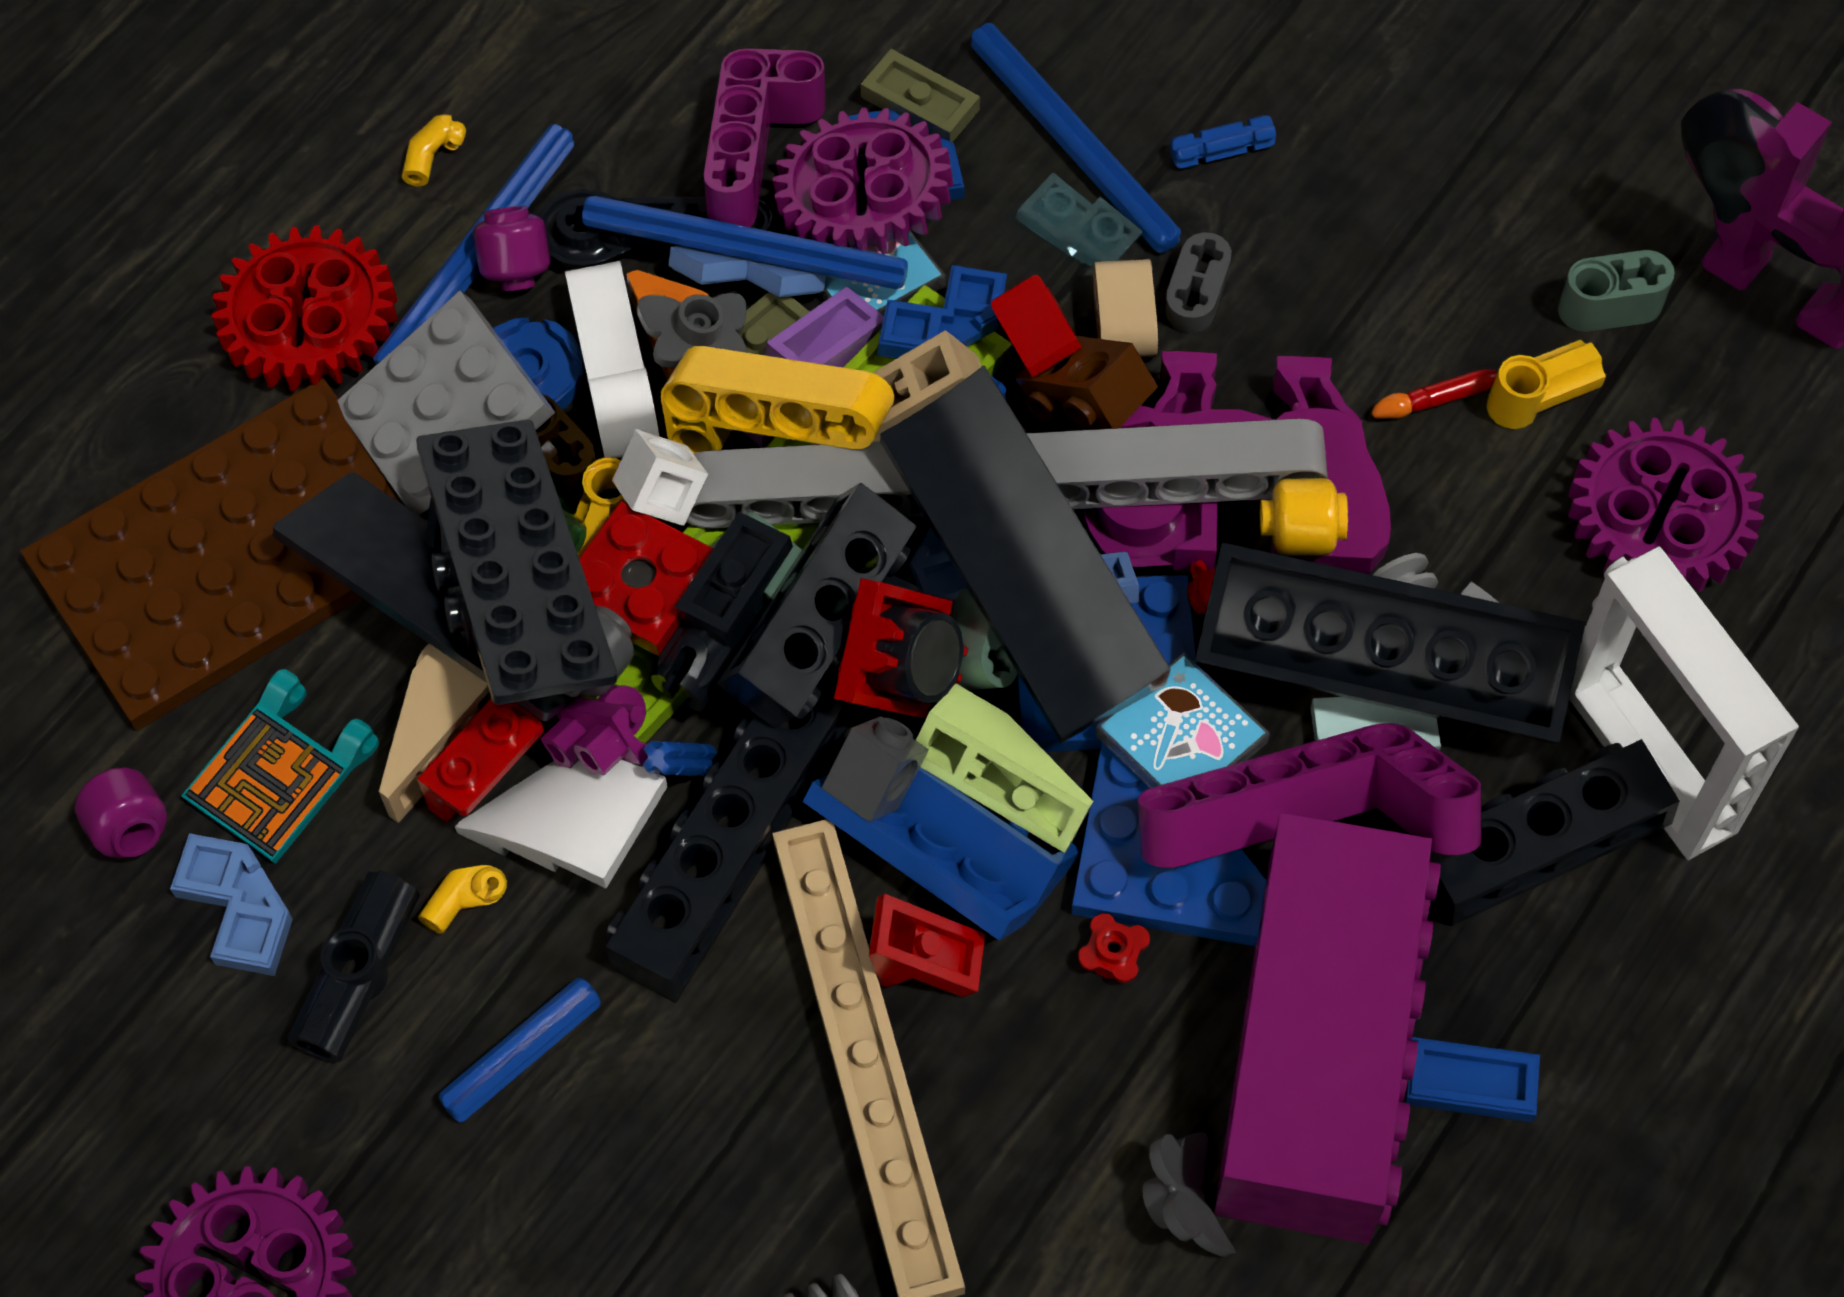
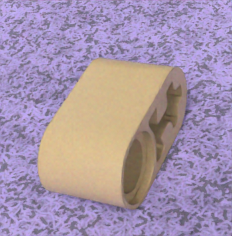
[1093,259,1158,358]

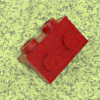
[417,698,544,823]

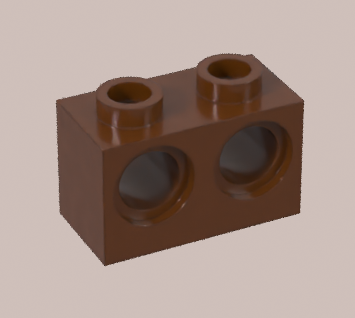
[1015,336,1158,430]

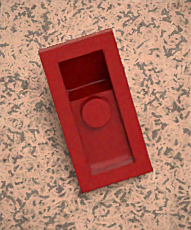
[991,274,1082,378]
[869,894,985,997]

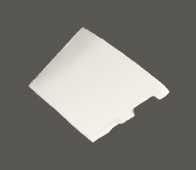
[455,760,667,888]

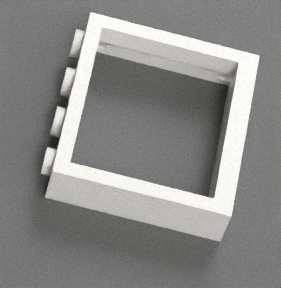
[1569,546,1799,861]

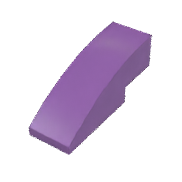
[741,286,884,448]

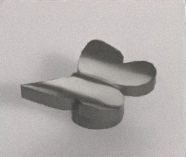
[637,293,746,368]
[1142,1132,1236,1257]

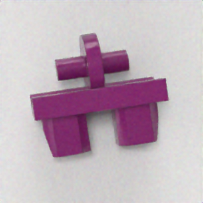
[541,685,648,776]

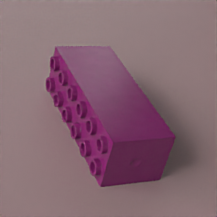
[1214,812,1441,1244]

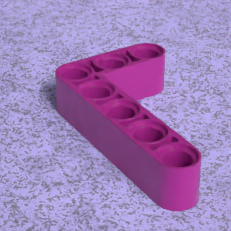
[1138,723,1481,868]

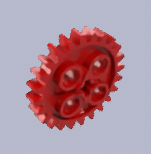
[212,225,398,391]

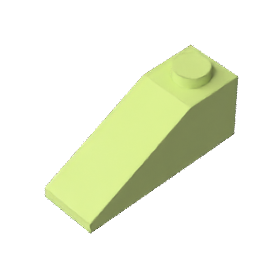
[916,684,1094,853]

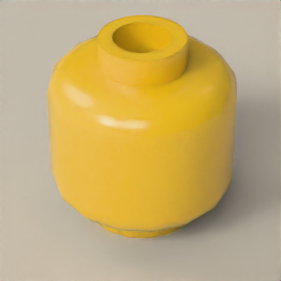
[1260,478,1348,556]

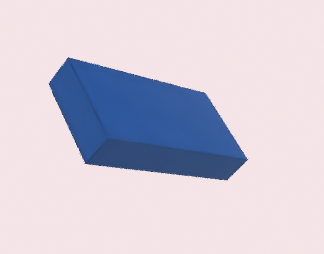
[1404,1037,1540,1123]

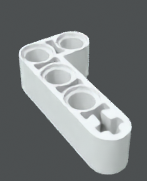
[565,261,659,458]

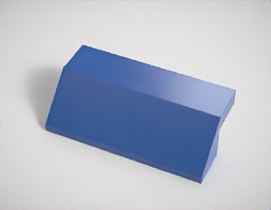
[803,717,1082,941]

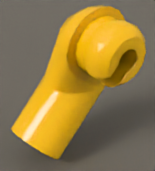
[402,114,466,187]

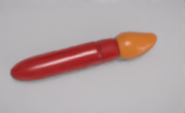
[1371,369,1498,419]

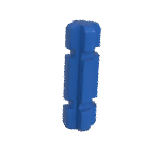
[1170,115,1276,169]
[643,741,717,776]

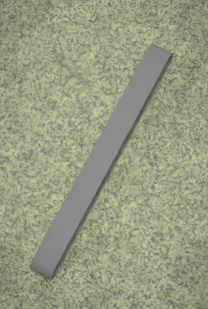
[686,419,1328,528]

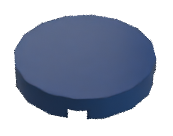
[493,317,584,410]

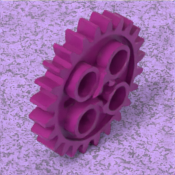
[772,107,954,255]
[1568,418,1764,593]
[135,1166,356,1297]

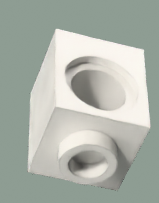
[612,429,708,526]

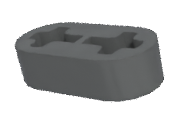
[1165,232,1232,334]

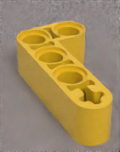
[661,346,894,454]

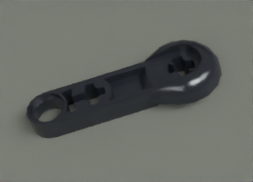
[538,189,773,269]

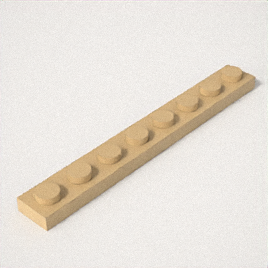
[772,819,965,1297]

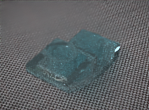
[1015,173,1143,267]

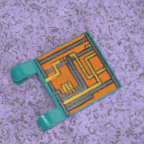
[181,669,379,864]

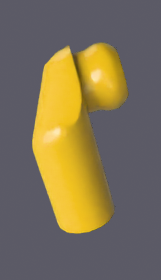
[418,865,507,934]

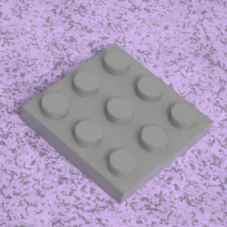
[337,291,555,521]

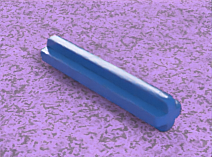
[438,977,601,1122]

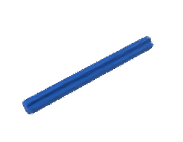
[971,23,1181,254]
[373,124,574,365]
[582,196,908,289]

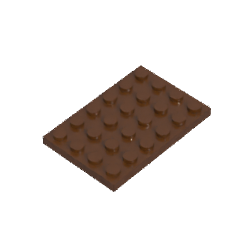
[20,378,427,732]

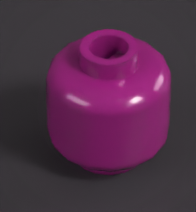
[473,206,551,291]
[74,767,168,858]

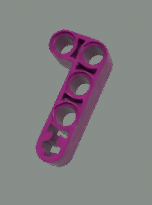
[704,49,826,227]

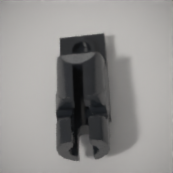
[651,512,793,712]

